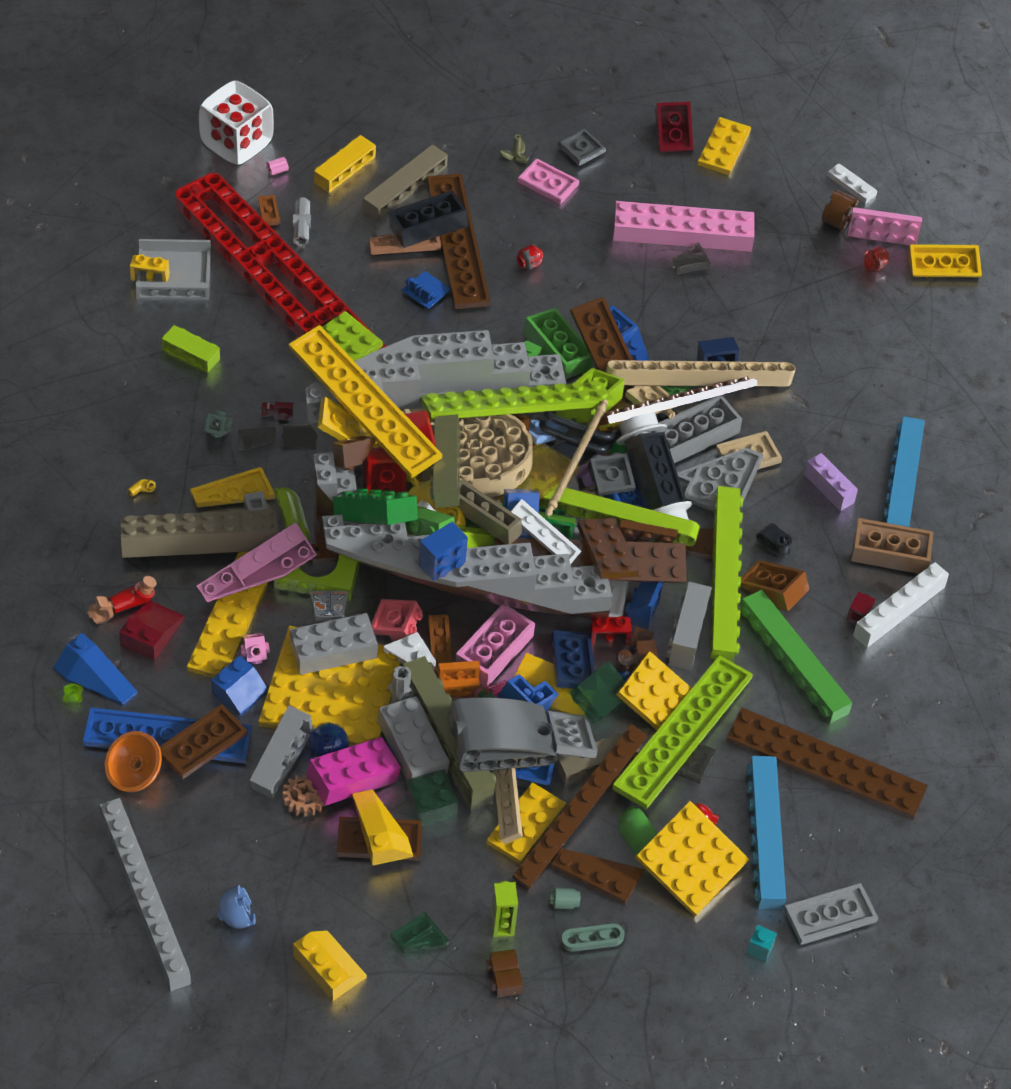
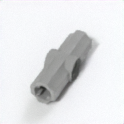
[293,197,311,247]
[388,666,414,704]

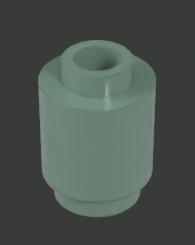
[549,887,580,910]

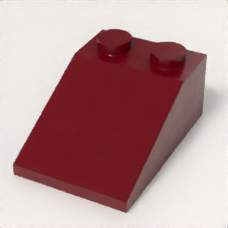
[655,101,694,152]
[119,600,185,661]

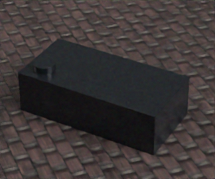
[388,190,468,248]

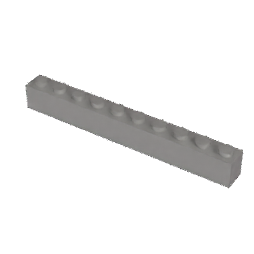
[100,798,191,991]

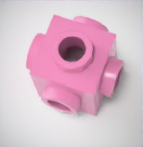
[240,633,270,664]

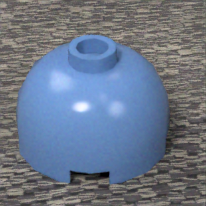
[217,885,256,929]

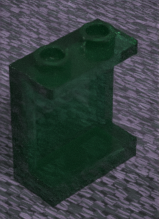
[569,661,625,723]

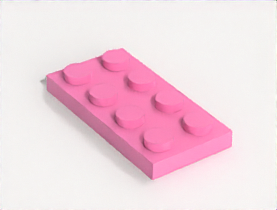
[847,207,922,245]

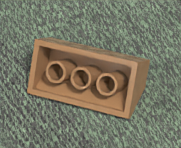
[851,518,934,574]

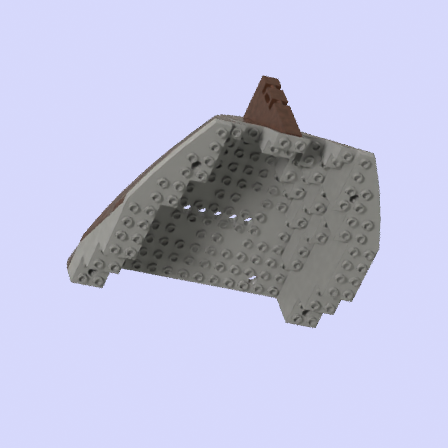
[305,330,612,619]

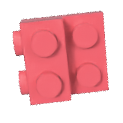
[371,599,423,641]

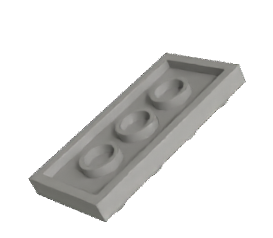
[547,711,597,759]
[784,883,878,945]

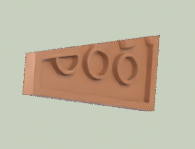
[369,233,441,255]

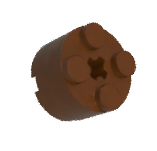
[822,190,859,231]

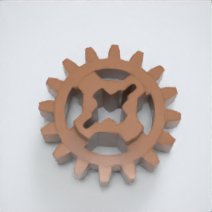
[282,774,325,817]

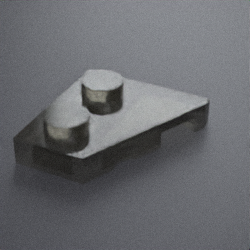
[671,243,711,275]

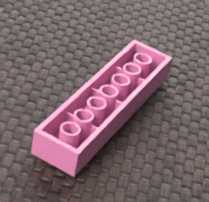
[613,201,754,252]

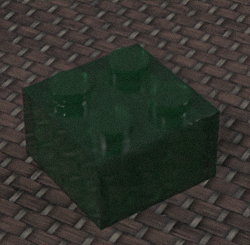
[405,769,458,826]

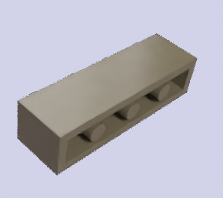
[458,480,522,545]
[555,732,640,785]

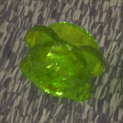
[62,683,83,703]

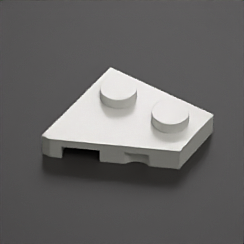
[384,632,436,666]

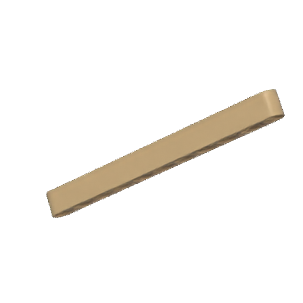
[606,360,796,386]

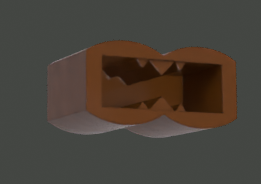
[486,949,523,997]

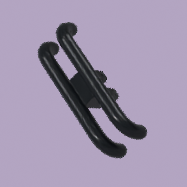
[539,411,616,453]

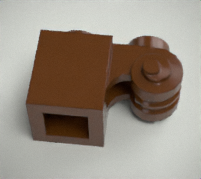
[616,640,658,670]

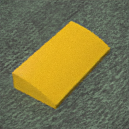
[907,244,982,277]
[514,653,599,716]

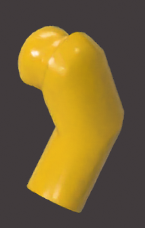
[127,479,156,497]

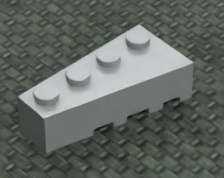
[249,705,313,799]

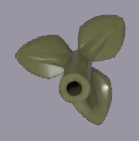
[500,134,528,163]

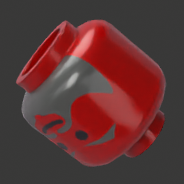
[516,245,543,270]

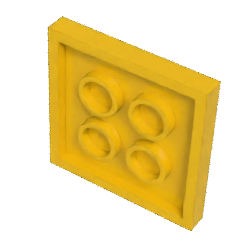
[616,651,692,730]

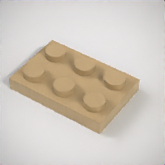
[716,431,782,469]

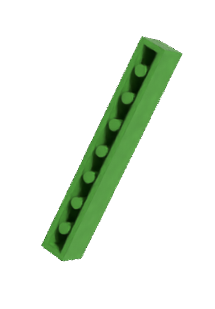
[740,590,852,723]

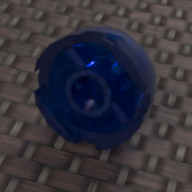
[308,722,350,758]

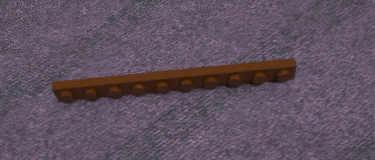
[512,724,648,890]

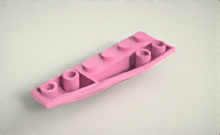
[197,522,317,602]

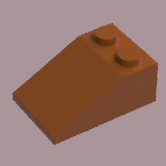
[740,560,810,612]

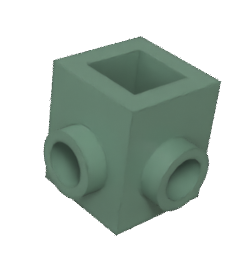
[204,410,233,438]

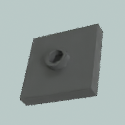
[558,128,606,166]

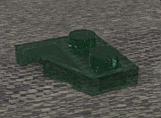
[391,912,450,953]

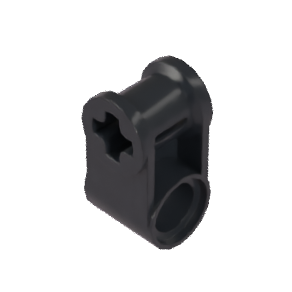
[756,523,792,558]

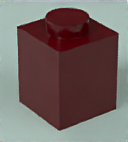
[847,592,876,623]

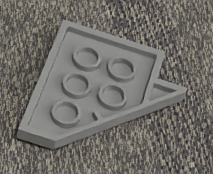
[677,448,764,512]

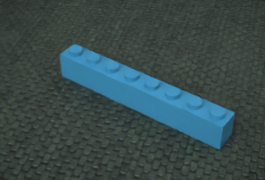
[883,416,925,527]
[746,756,786,910]

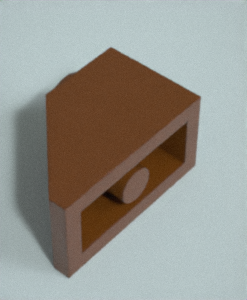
[332,435,376,470]

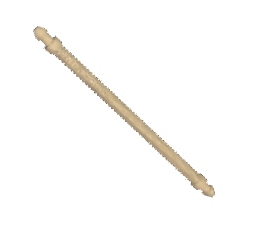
[545,399,608,517]

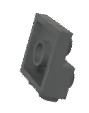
[588,453,636,496]

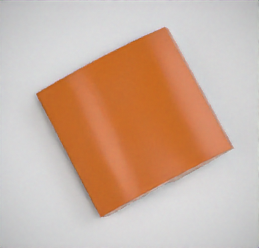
[439,661,480,698]

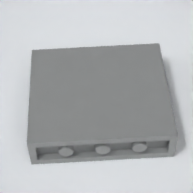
[136,239,211,300]

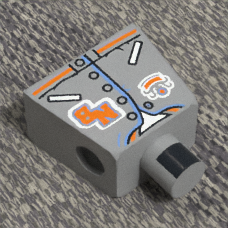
[310,591,348,624]

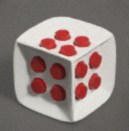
[199,81,274,165]

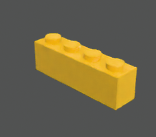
[314,135,376,193]

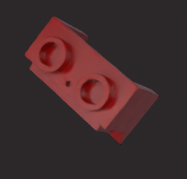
[589,616,632,645]

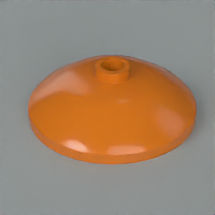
[105,731,162,792]

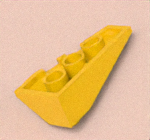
[352,789,413,866]

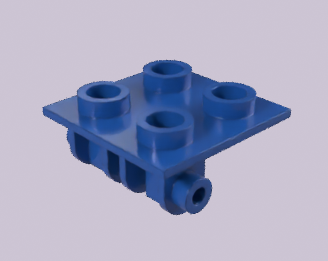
[401,271,451,309]

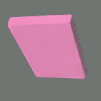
[517,158,579,204]

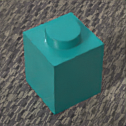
[746,925,777,962]

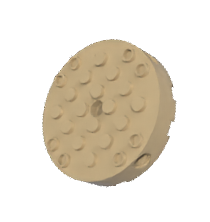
[419,414,533,498]

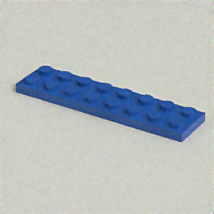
[83,707,252,763]

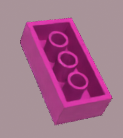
[306,737,401,806]

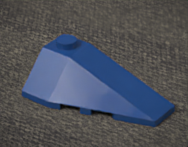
[53,633,137,705]

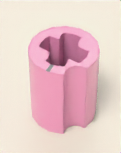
[266,157,289,176]

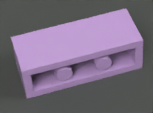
[804,453,858,511]

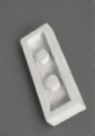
[827,163,877,204]

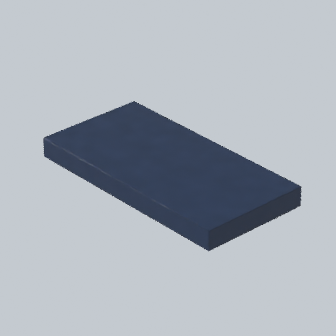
[551,630,597,691]

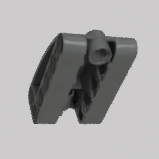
[448,698,557,772]

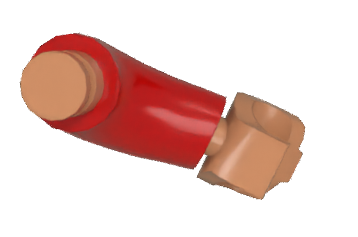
[87,576,157,624]

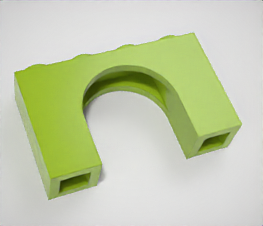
[274,554,359,601]

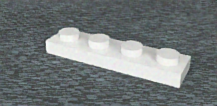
[511,499,581,564]

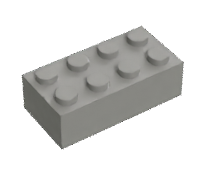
[666,582,712,671]
[290,613,378,675]
[377,696,450,786]

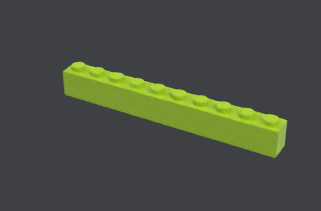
[709,486,743,662]

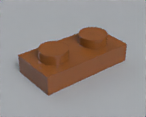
[258,195,280,226]

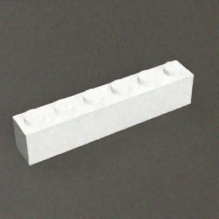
[853,562,949,648]

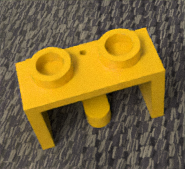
[130,254,171,282]

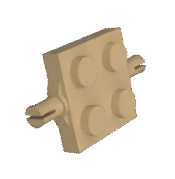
[625,385,675,419]

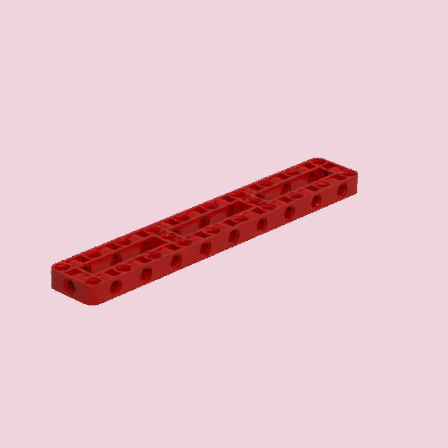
[176,173,386,350]

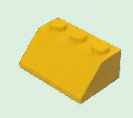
[293,930,367,1001]

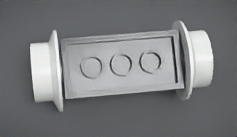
[616,413,692,520]

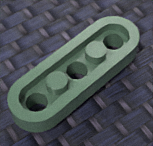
[561,923,625,952]

